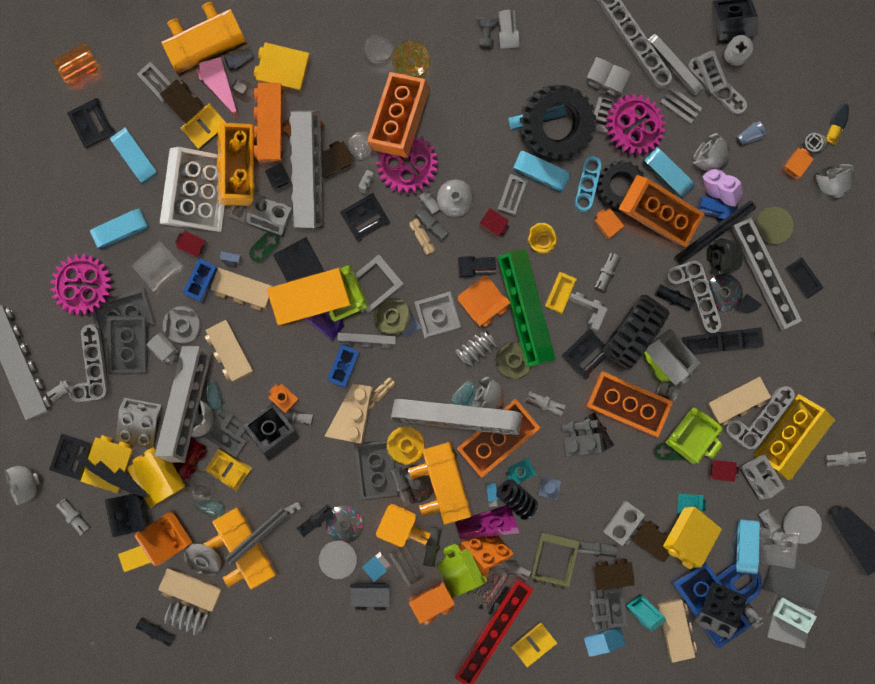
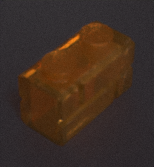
[52,42,99,83]

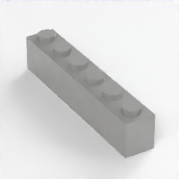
[289,111,323,228]
[731,217,802,331]
[0,305,51,421]
[155,346,211,463]

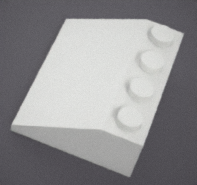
[160,147,225,232]

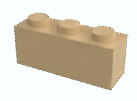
[211,268,273,311]
[205,320,254,382]
[707,377,771,425]
[158,568,223,614]
[658,599,697,663]

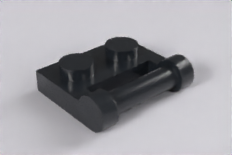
[67,98,115,147]
[340,193,390,242]
[562,329,607,380]
[49,434,93,481]

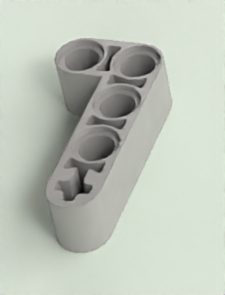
[668,261,722,333]
[69,324,108,402]
[725,386,795,450]

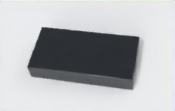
[786,257,824,299]

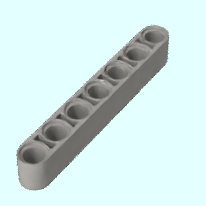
[596,0,672,89]
[391,399,522,435]

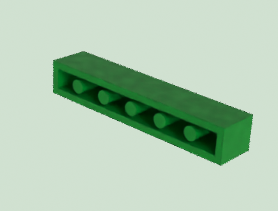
[498,249,556,367]

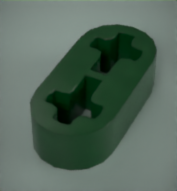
[249,231,280,263]
[653,443,686,460]

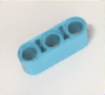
[110,128,157,183]
[643,147,695,199]
[513,151,571,191]
[574,156,601,213]
[90,208,148,249]
[736,519,760,574]

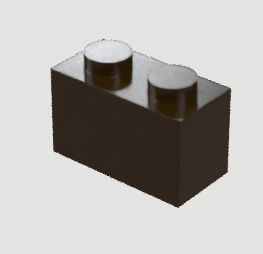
[159,79,202,123]
[321,141,355,181]
[631,521,670,563]
[592,559,635,590]

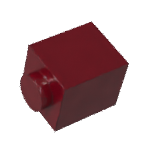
[479,208,510,238]
[175,230,207,259]
[709,460,739,482]

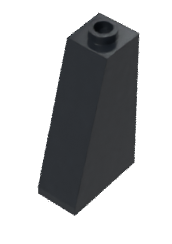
[827,505,875,576]

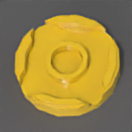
[386,426,425,465]

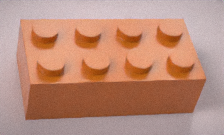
[367,72,430,158]
[254,83,284,165]
[619,175,705,248]
[585,371,673,438]
[456,399,540,478]
[409,581,455,625]

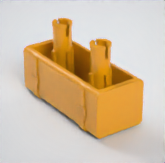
[161,2,246,75]
[216,123,254,206]
[409,442,474,525]
[376,504,431,547]
[203,507,279,590]

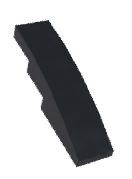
[683,327,765,355]
[76,453,150,499]

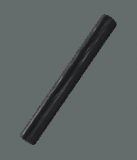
[675,201,757,264]

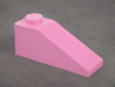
[197,57,238,116]

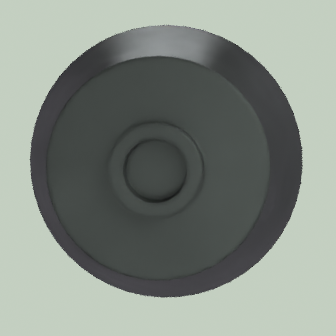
[708,238,743,276]

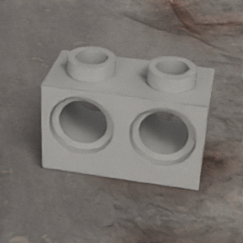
[246,195,292,236]
[740,455,785,500]
[603,501,645,546]

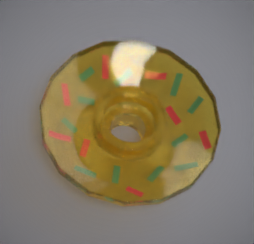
[392,40,430,77]

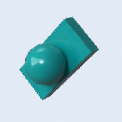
[626,595,666,633]

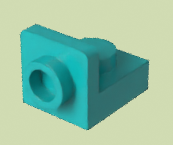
[677,494,706,513]

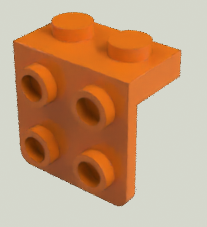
[458,276,510,328]
[135,510,193,566]
[460,535,513,579]

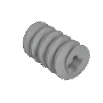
[724,35,753,66]
[455,330,499,369]
[164,602,208,636]

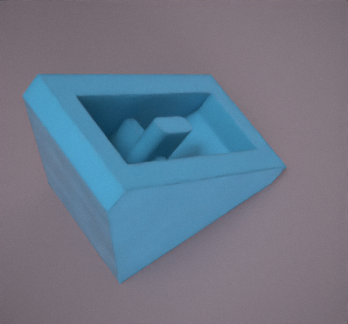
[584,627,626,657]

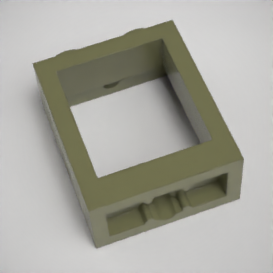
[531,532,580,590]

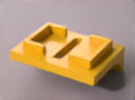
[181,103,226,149]
[205,448,253,491]
[510,622,557,667]

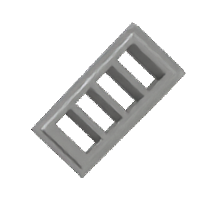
[694,51,729,94]
[593,93,618,134]

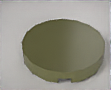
[755,207,794,245]
[373,298,412,336]
[495,341,532,380]

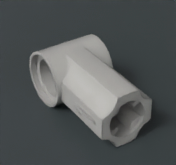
[498,10,519,49]

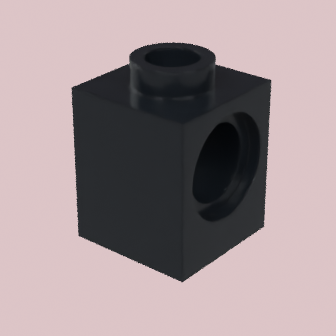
[265,163,291,191]

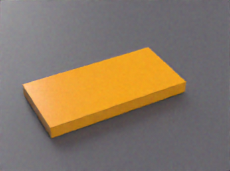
[267,267,351,325]

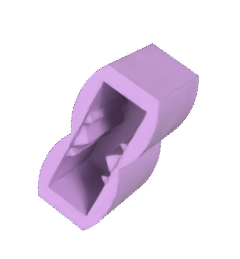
[702,169,744,206]

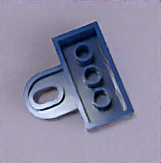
[672,562,762,649]

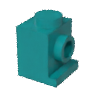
[506,457,537,484]

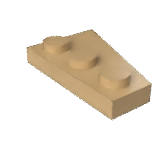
[325,383,373,444]

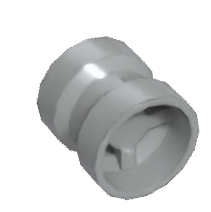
[805,133,828,153]
[656,381,681,403]

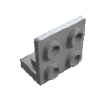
[569,292,608,332]
[116,398,162,448]

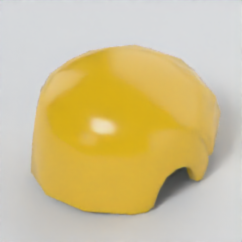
[528,223,557,253]

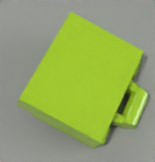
[329,264,369,322]
[665,405,723,465]
[437,544,487,598]

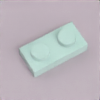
[773,597,817,634]

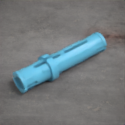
[508,104,567,129]

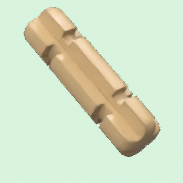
[409,219,435,255]
[369,378,396,409]

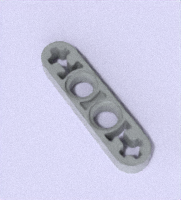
[648,34,703,95]
[688,57,747,115]

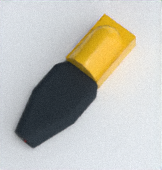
[826,103,849,146]

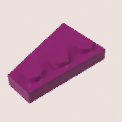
[455,506,519,539]

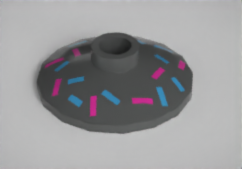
[705,275,743,312]
[402,465,434,503]
[326,505,364,543]

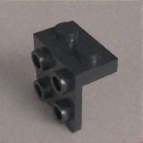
[104,493,146,537]
[694,582,747,639]

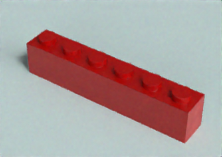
[454,579,534,684]

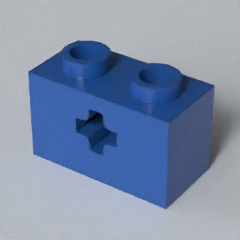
[183,259,218,303]
[327,344,360,388]

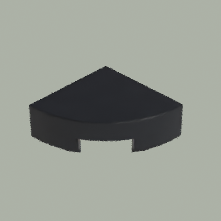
[735,294,762,313]

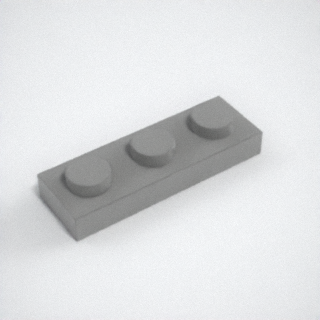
[338,333,396,348]

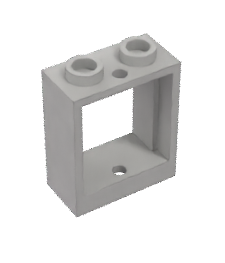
[355,255,404,314]
[646,328,700,386]

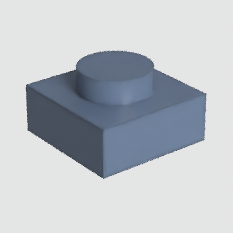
[220,251,242,267]
[402,313,422,339]
[538,477,561,500]

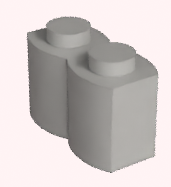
[586,57,631,96]
[146,333,179,364]

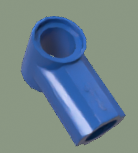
[698,196,738,221]

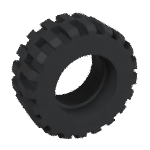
[520,85,596,159]
[603,294,670,370]

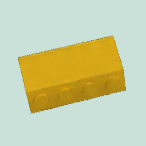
[753,394,835,481]

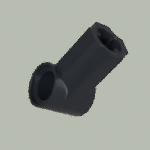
[458,256,496,277]

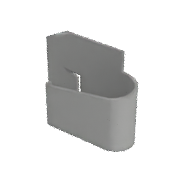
[231,79,254,102]

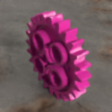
[605,94,666,156]
[376,134,439,195]
[50,254,113,316]

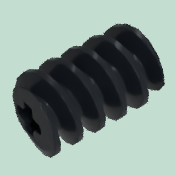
[496,480,538,520]

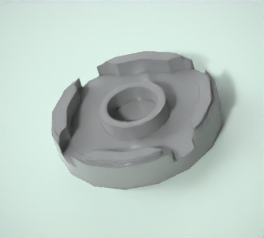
[163,306,201,344]
[783,506,822,544]
[319,540,357,579]
[184,544,222,577]

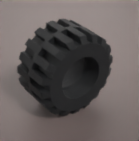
[597,160,644,210]

